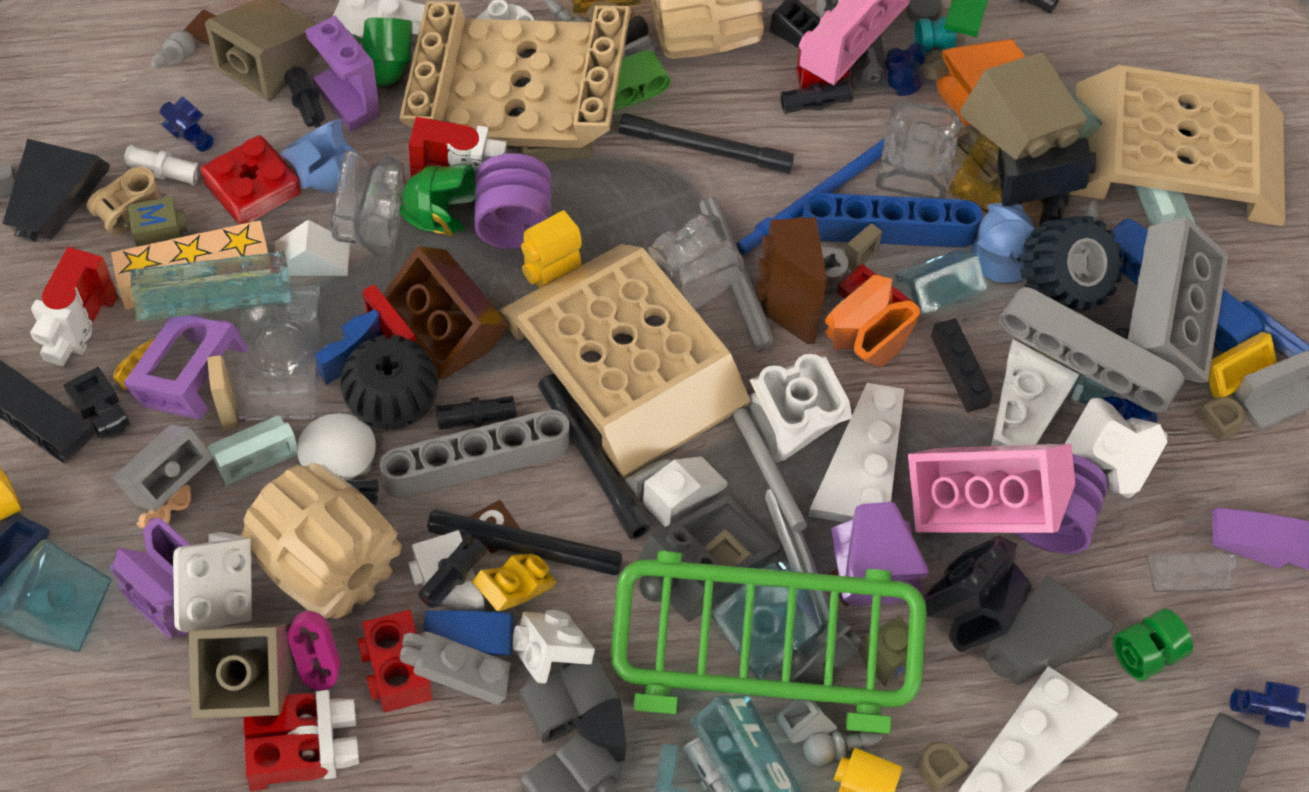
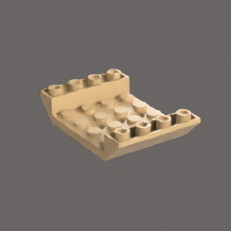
[399,1,631,149]
[1069,65,1285,226]
[498,244,751,479]

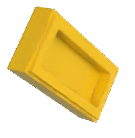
[1208,332,1278,398]

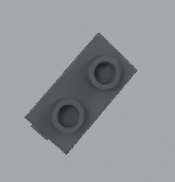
[851,35,889,90]
[779,617,862,684]

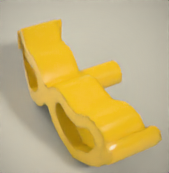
[113,338,155,391]

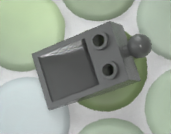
[637,495,782,622]

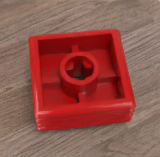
[200,135,301,225]

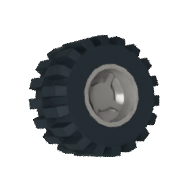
[1020,216,1123,311]

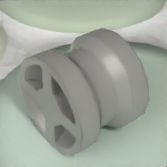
[822,247,848,294]

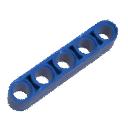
[802,193,983,248]
[1111,218,1263,353]

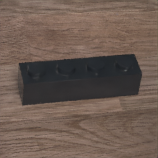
[931,318,993,412]

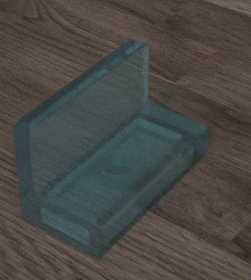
[895,250,987,315]

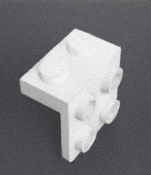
[173,532,252,632]

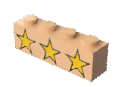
[111,220,274,310]

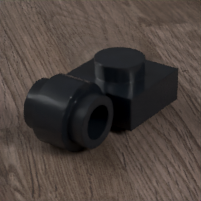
[63,366,130,440]

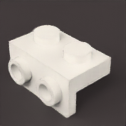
[512,610,595,683]

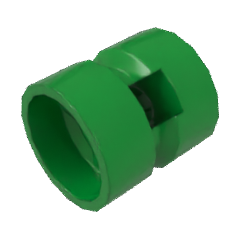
[1113,608,1193,681]

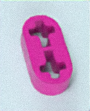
[287,611,341,691]

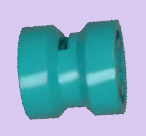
[914,16,956,53]

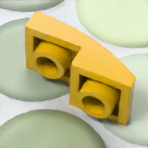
[471,553,557,611]

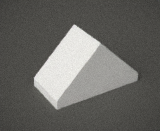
[273,220,350,276]

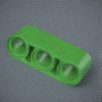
[613,50,671,112]

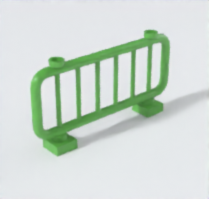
[611,551,927,734]

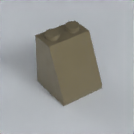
[205,0,319,101]
[959,52,1088,160]
[189,622,296,719]

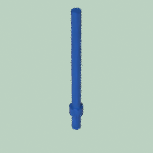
[736,134,899,255]

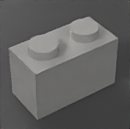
[112,424,214,511]

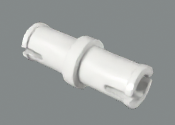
[123,145,201,186]

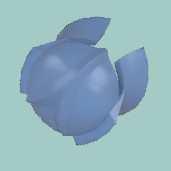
[280,119,359,193]
[971,203,1035,283]

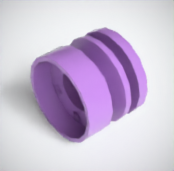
[475,154,551,249]
[1016,454,1109,554]

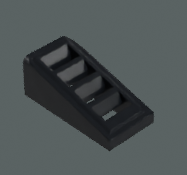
[770,0,821,49]

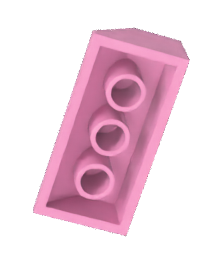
[799,0,910,85]
[908,443,1075,533]

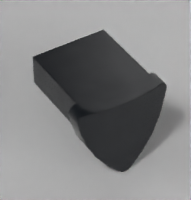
[577,698,626,762]

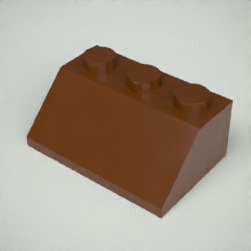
[756,217,827,344]
[383,246,509,379]

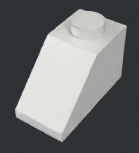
[643,457,728,527]
[408,530,485,611]

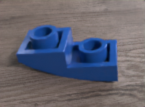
[315,309,382,385]
[424,611,514,656]

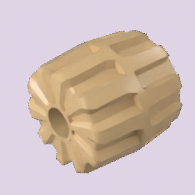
[651,0,764,59]
[241,462,401,619]

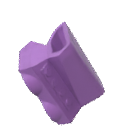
[831,502,929,606]
[109,518,190,639]

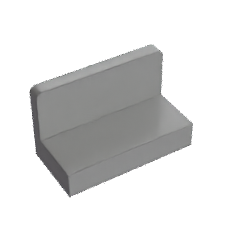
[1234,350,1309,431]

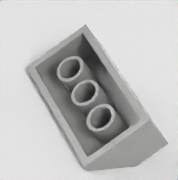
[1127,216,1229,383]

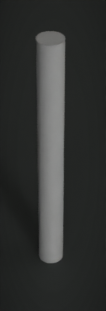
[733,408,807,532]

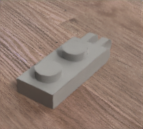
[400,632,511,705]

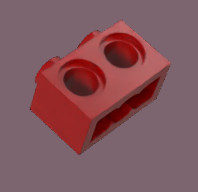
[357,609,433,713]

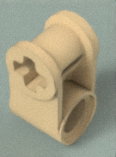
[87,167,162,236]

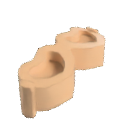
[136,484,191,529]

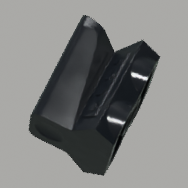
[924,536,1032,652]

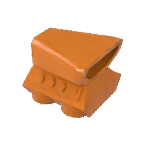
[936,39,1026,127]
[825,273,920,367]

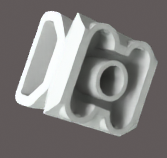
[748,354,852,463]
[1065,398,1167,498]

